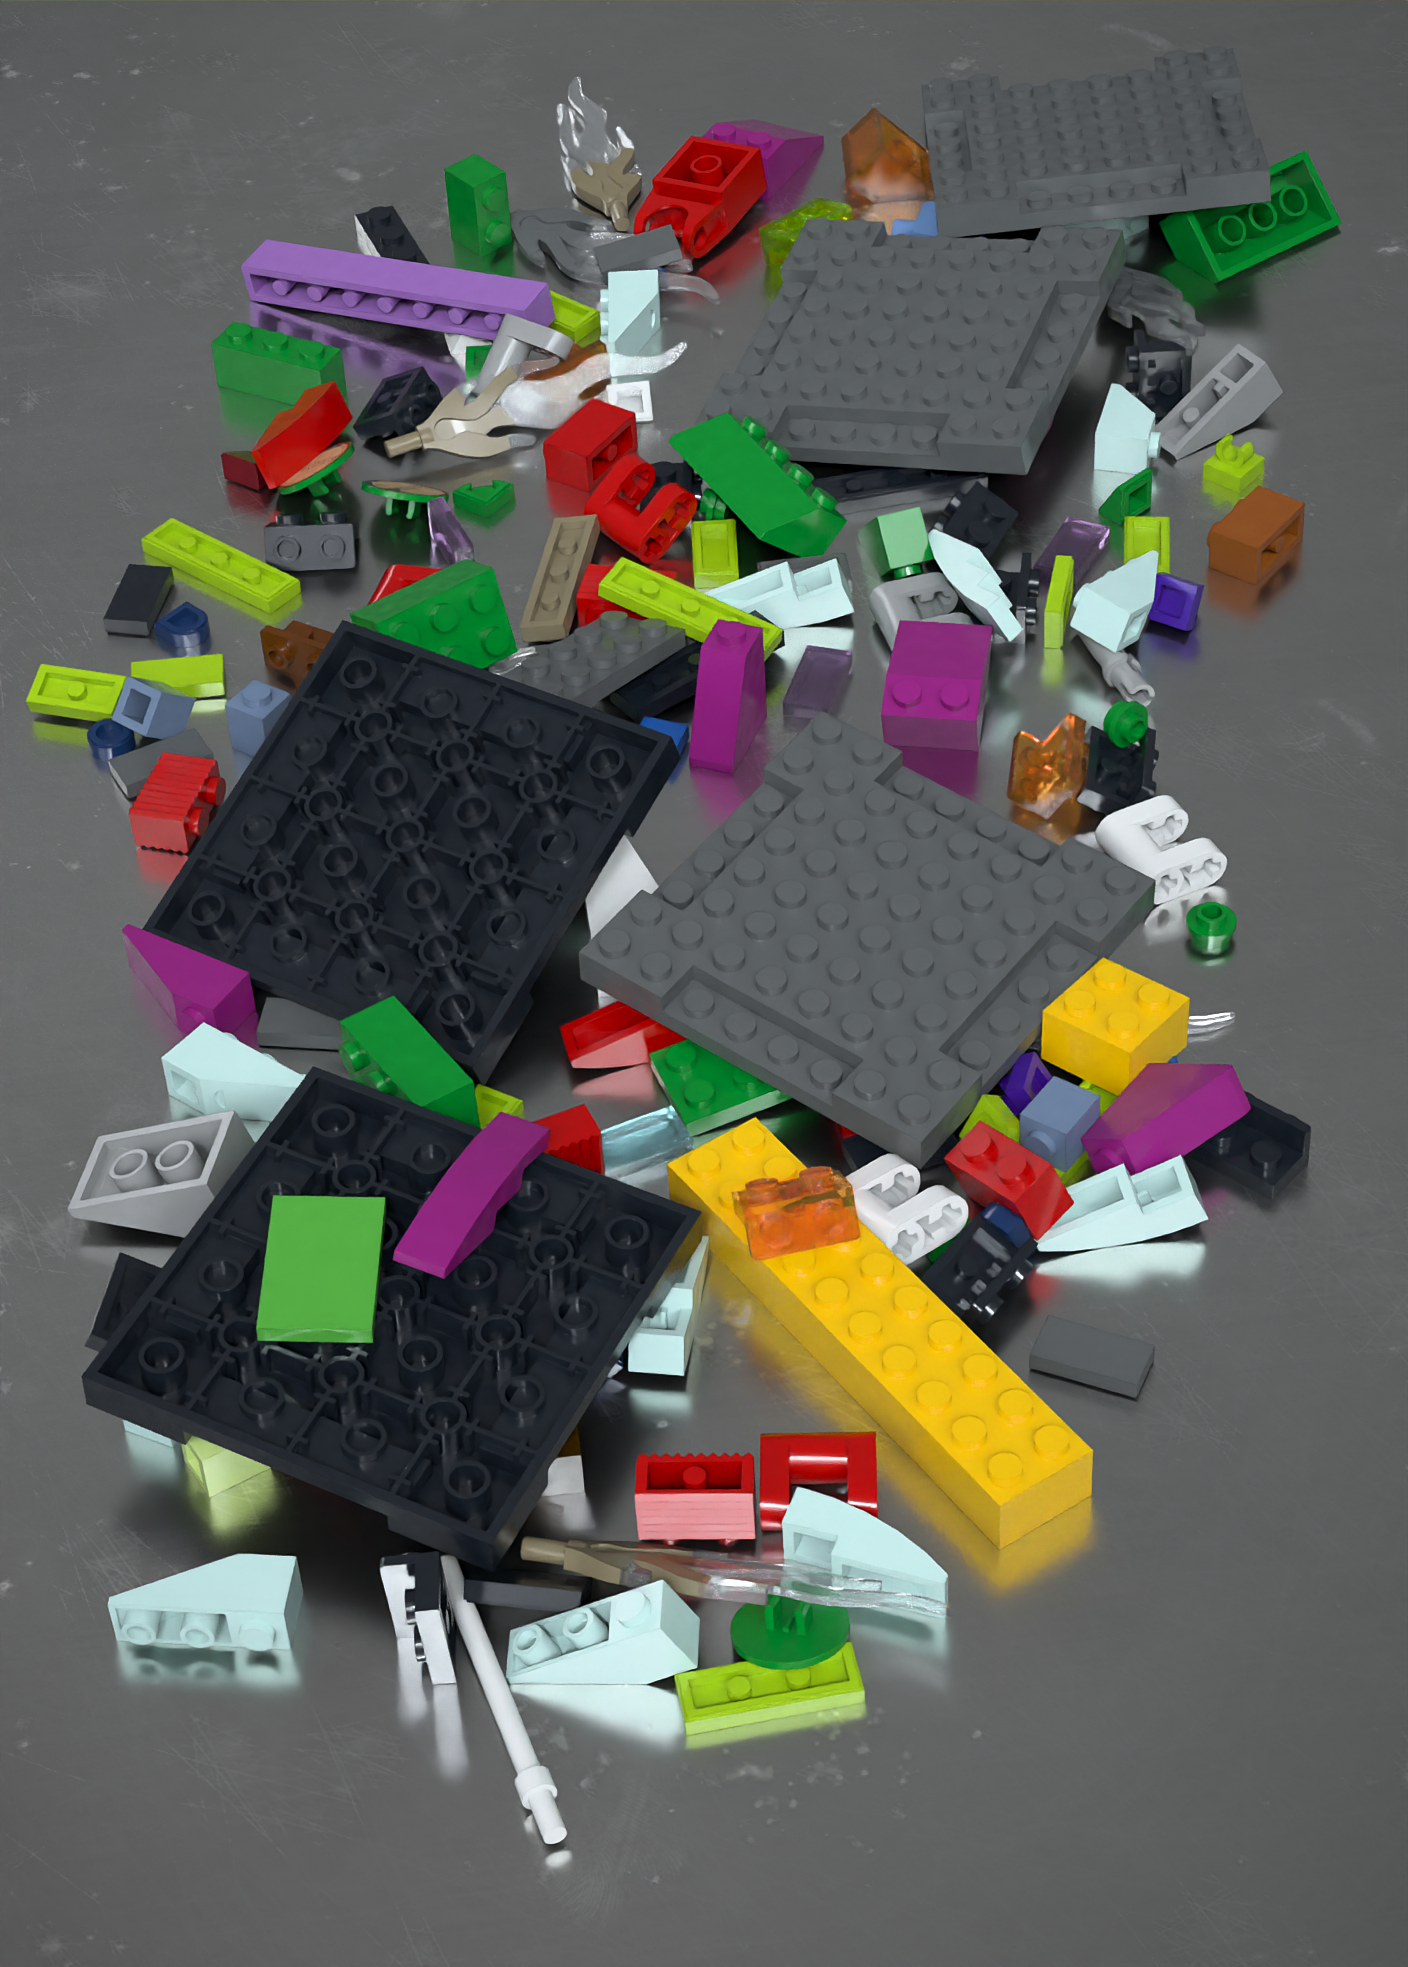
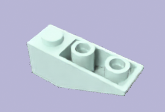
[600,269,660,377]
[1070,550,1159,653]
[161,1022,306,1122]
[108,1553,303,1651]
[506,1579,700,1684]

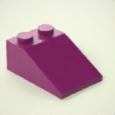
[701,119,824,200]
[881,620,993,751]

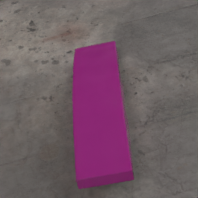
[393,1112,550,1279]

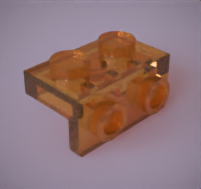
[1007,712,1087,819]
[731,1166,860,1261]

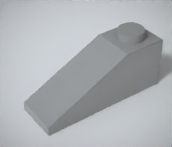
[1155,343,1283,460]

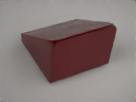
[221,451,267,490]

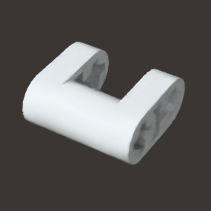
[1095,795,1227,904]
[829,1154,968,1265]

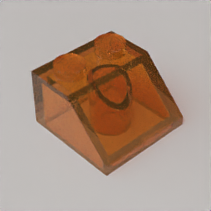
[841,107,934,204]

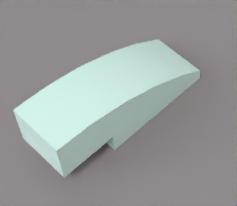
[704,558,854,629]
[1034,1155,1208,1251]
[628,1236,709,1376]
[782,1486,948,1620]

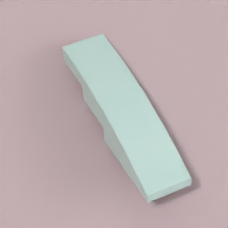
[927,529,1023,642]

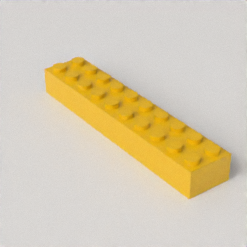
[667,1117,1093,1550]

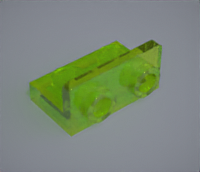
[759,197,853,266]

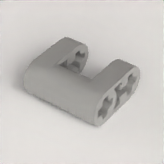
[472,313,574,420]
[868,572,974,651]

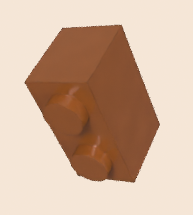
[1207,485,1305,585]

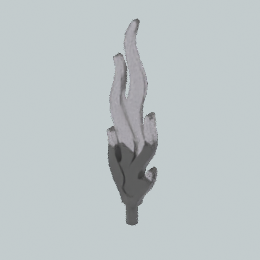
[510,208,720,305]
[1107,267,1205,356]

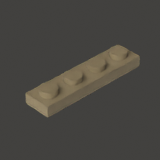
[519,514,600,642]

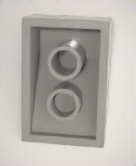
[67,1110,255,1237]

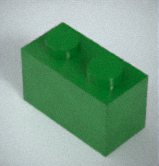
[444,154,512,257]

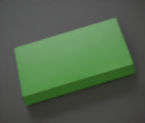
[256,1195,386,1343]

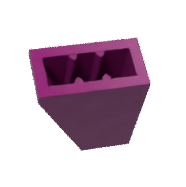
[689,619,767,774]
[1080,1063,1251,1176]

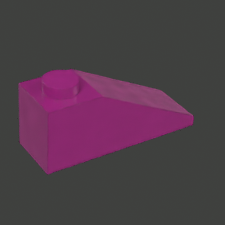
[122,924,256,1035]

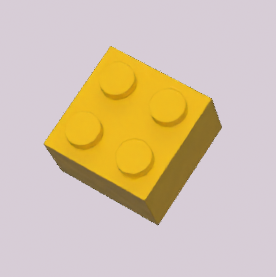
[1041,957,1190,1096]

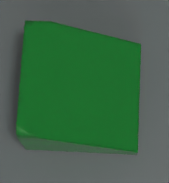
[1099,468,1152,526]

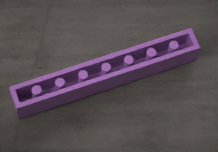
[241,239,555,340]

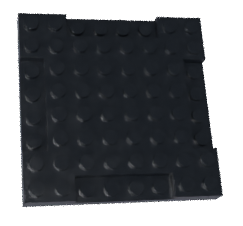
[142,620,681,1086]
[81,1066,702,1572]

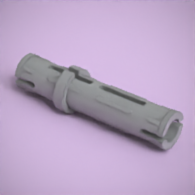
[1070,614,1155,707]

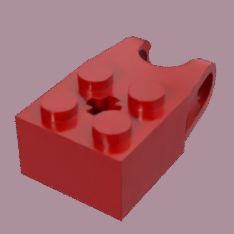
[633,136,767,258]

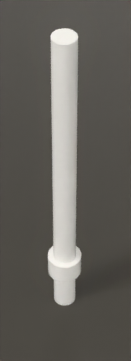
[440,1555,567,1844]

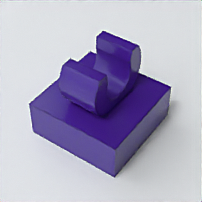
[1147,572,1205,631]
[998,1051,1053,1115]

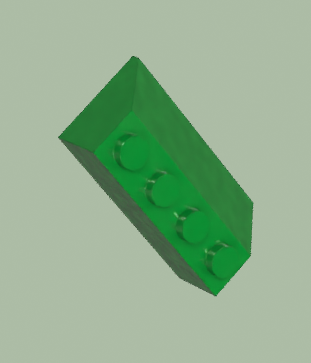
[1158,150,1342,284]
[668,412,847,557]

